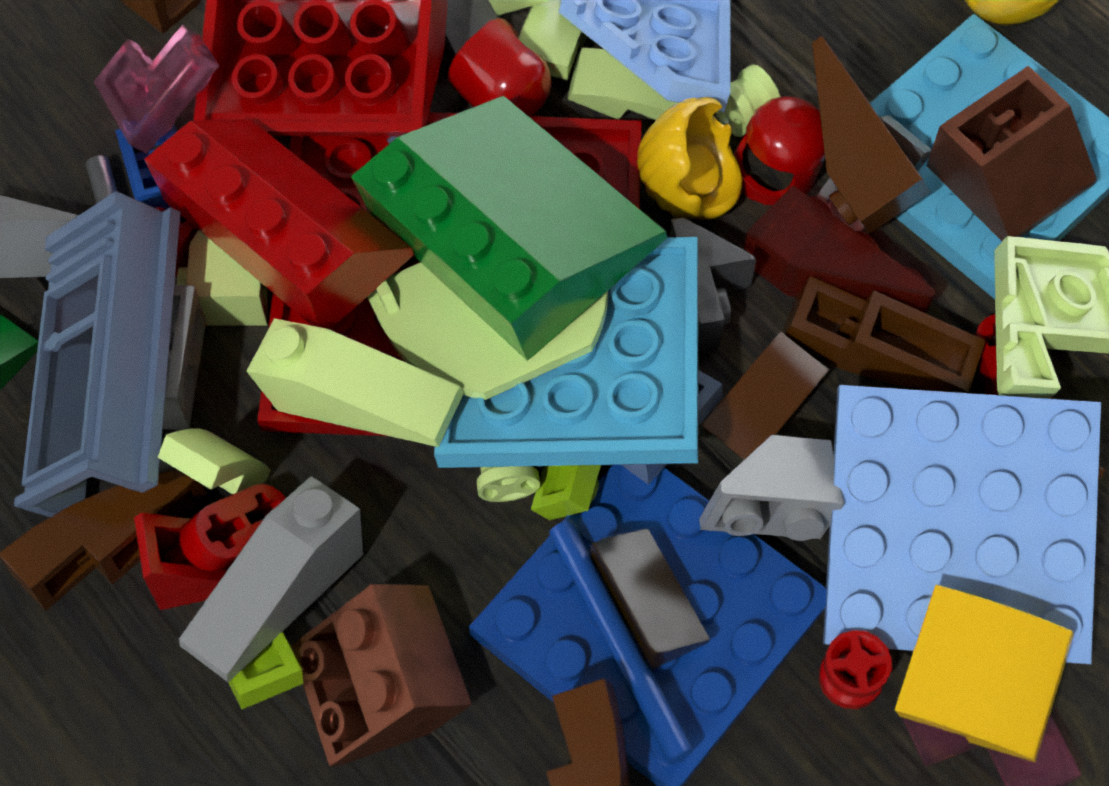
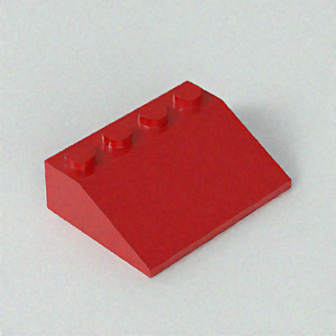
[193,0,448,136]

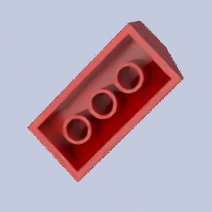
[144,120,414,330]

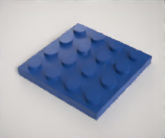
[469,465,827,786]

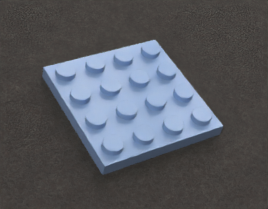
[823,385,1101,664]

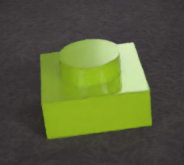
[531,465,601,520]
[228,632,304,709]

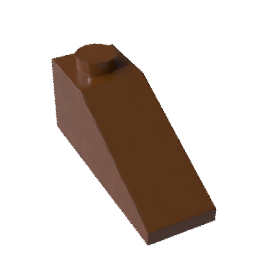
[812,36,930,233]

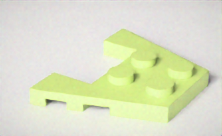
[994,236,1109,399]

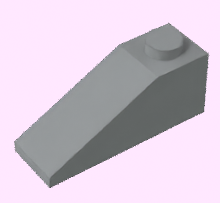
[179,476,363,682]

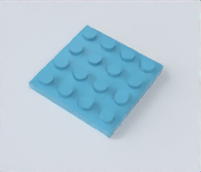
[870,14,1109,299]
[434,237,699,468]

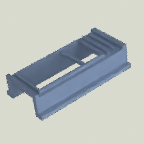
[14,191,180,517]

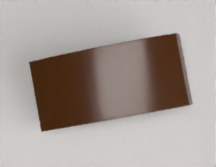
[702,331,829,460]

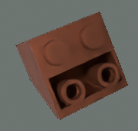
[926,66,1097,241]
[291,584,472,767]

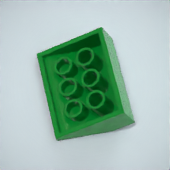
[351,96,667,361]

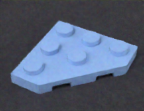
[559,0,730,112]

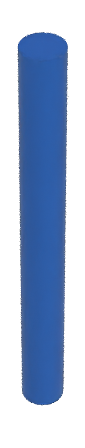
[549,520,693,763]

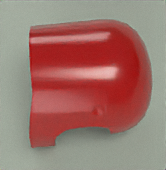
[448,18,552,116]
[734,96,825,205]

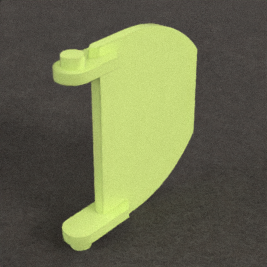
[367,262,608,400]

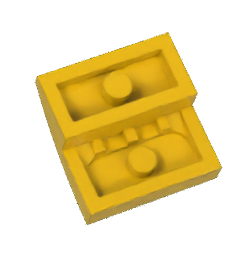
[895,584,1074,762]

